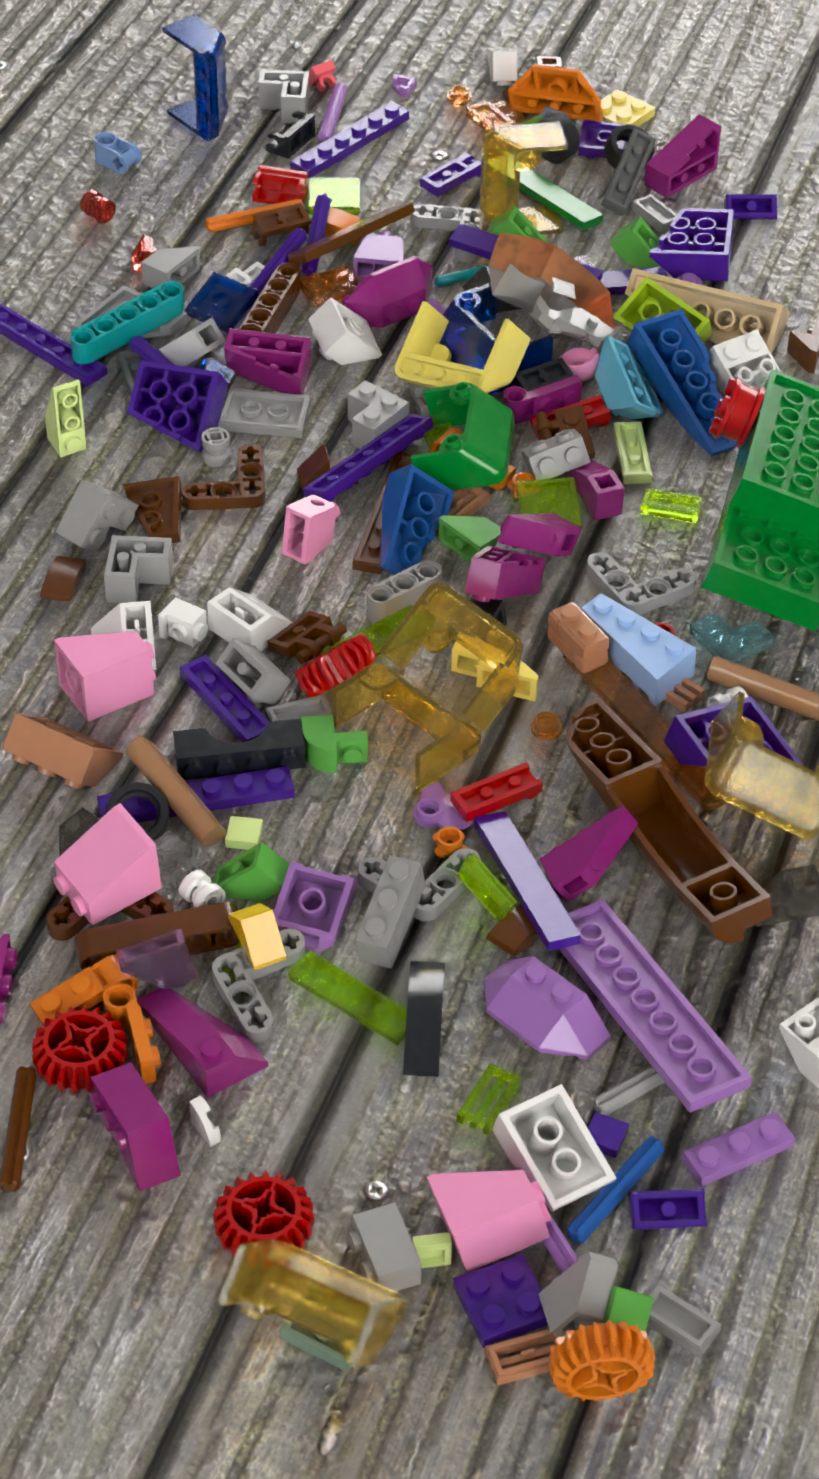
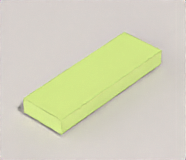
[613,422,652,484]

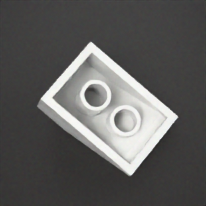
[492,1084,616,1212]

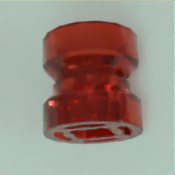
[80,190,116,224]

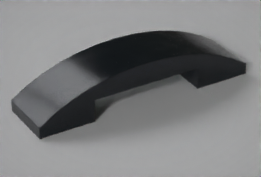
[403,961,445,1077]

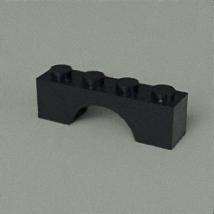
[173,718,306,780]

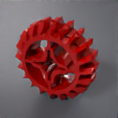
[295,634,377,697]
[32,1004,128,1095]
[213,1169,315,1268]

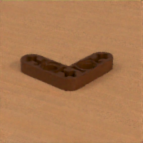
[181,444,266,510]
[46,892,173,941]

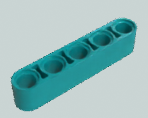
[70,281,184,364]

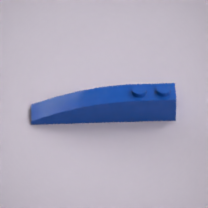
[627,309,736,457]

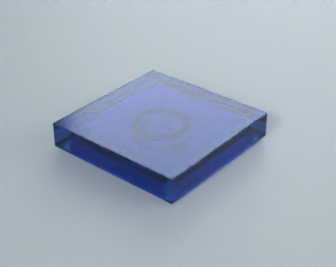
[184,271,259,333]

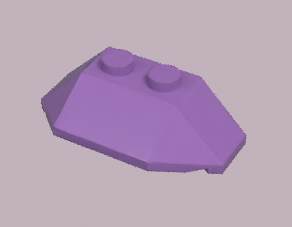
[484,956,611,1060]

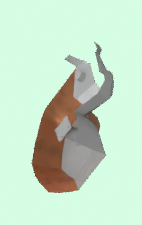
[489,233,625,348]

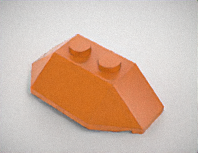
[508,64,603,122]

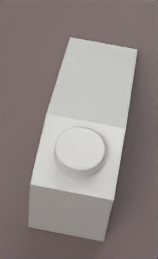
[487,48,517,86]

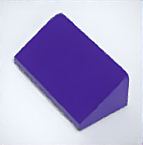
[724,194,778,220]
[627,1189,707,1230]

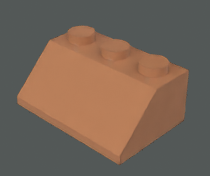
[2,713,124,790]

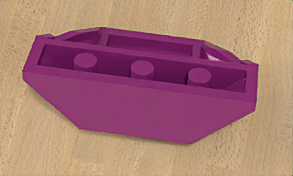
[342,256,433,328]

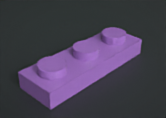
[682,1112,795,1187]

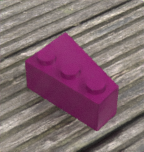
[644,114,722,198]
[89,1062,181,1191]

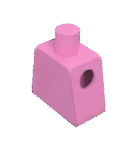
[282,495,340,565]

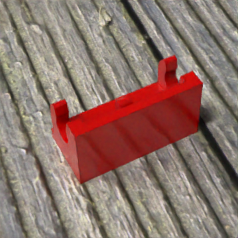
[252,165,308,205]

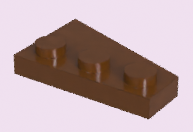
[123,476,182,543]

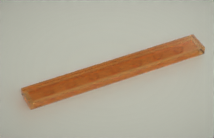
[563,654,735,812]

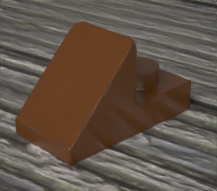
[787,318,819,374]
[297,444,358,491]

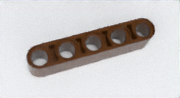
[239,263,300,334]
[74,902,240,970]

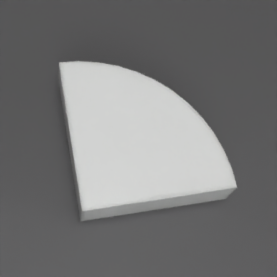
[190,1096,221,1147]

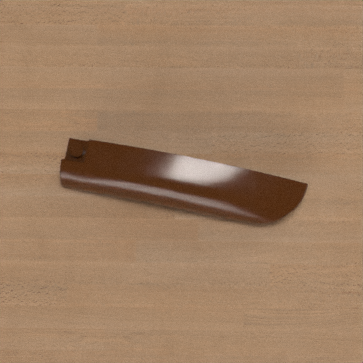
[566,697,772,943]

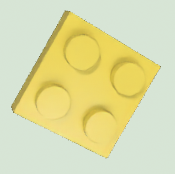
[601,90,655,127]

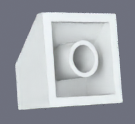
[308,297,382,365]

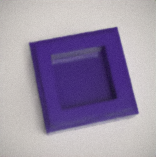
[588,1112,629,1158]

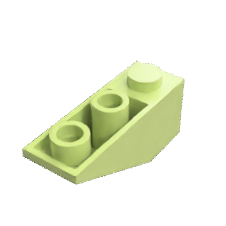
[45,380,87,458]

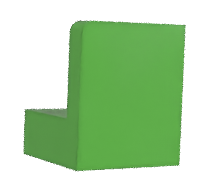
[600,1286,654,1332]

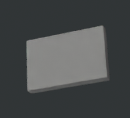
[219,388,311,438]

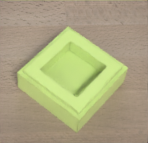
[225,816,263,850]
[412,1232,452,1269]

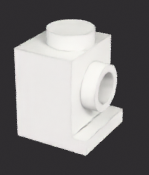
[158,597,208,647]

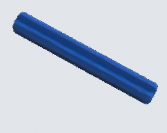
[567,1136,664,1244]

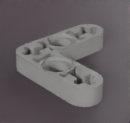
[411,204,485,262]
[587,552,696,615]
[358,848,481,921]
[212,928,305,1043]

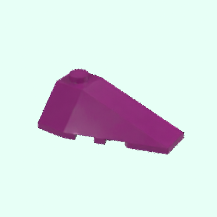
[137,985,268,1098]

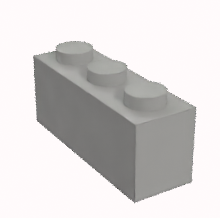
[354,855,425,969]

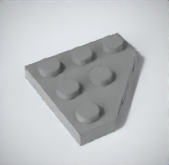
[73,286,187,338]

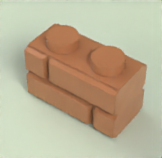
[548,602,609,674]

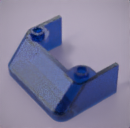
[162,14,228,141]
[439,282,553,395]

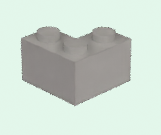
[258,70,309,124]
[348,380,409,449]
[56,479,139,552]
[104,535,173,603]

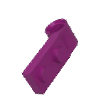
[503,375,582,424]

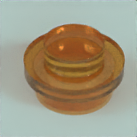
[447,85,471,107]
[531,711,562,740]

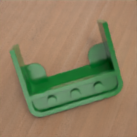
[410,382,515,490]

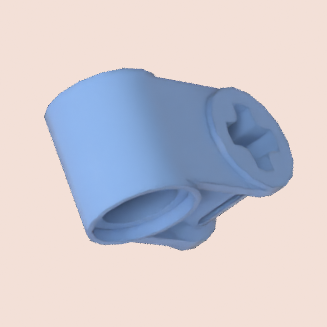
[94,132,142,174]

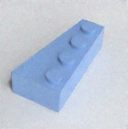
[581,593,696,707]

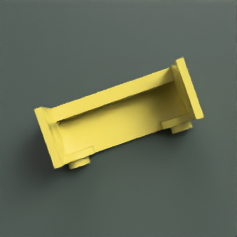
[395,301,531,393]

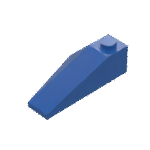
[380,464,454,575]

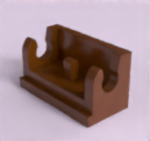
[252,203,311,246]

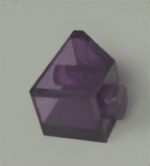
[116,928,198,989]

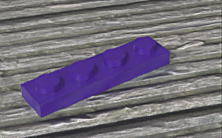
[180,655,269,742]

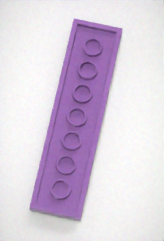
[559,899,752,1113]

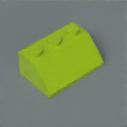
[612,276,712,344]

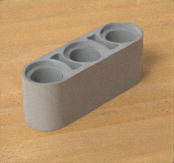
[367,560,442,625]

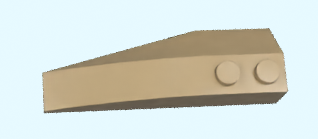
[625,268,790,354]

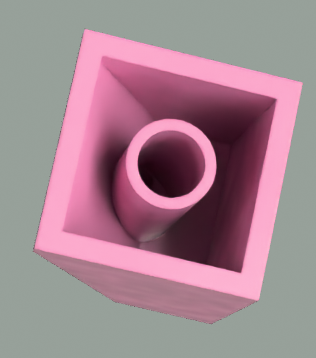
[54,631,156,722]
[53,803,162,926]
[427,1170,551,1273]

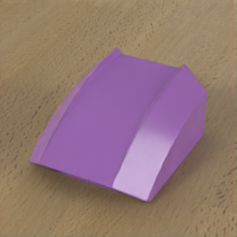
[273,862,358,954]

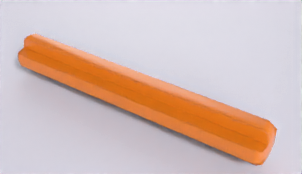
[205,199,303,232]

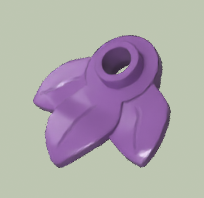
[413,783,473,830]

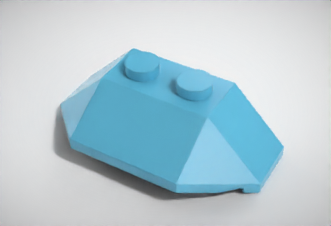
[595,335,664,419]

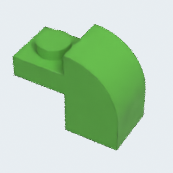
[301,714,368,773]

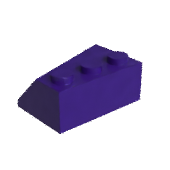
[649,208,734,282]
[127,360,228,453]
[664,696,803,769]

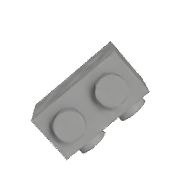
[521,429,591,483]
[216,638,291,706]
[348,1202,421,1297]

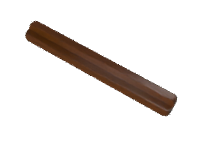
[0,1066,36,1192]

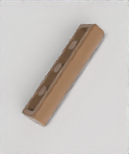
[707,656,819,721]
[126,735,227,847]

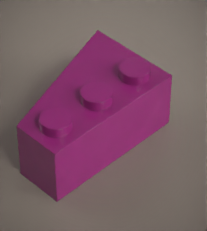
[224,328,312,395]
[465,545,546,602]

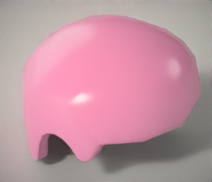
[559,347,600,382]

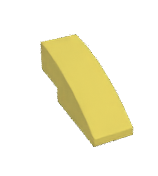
[451,633,539,702]

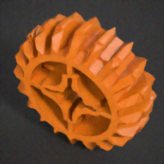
[548,1320,655,1402]

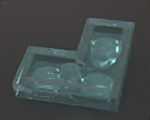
[689,613,776,663]

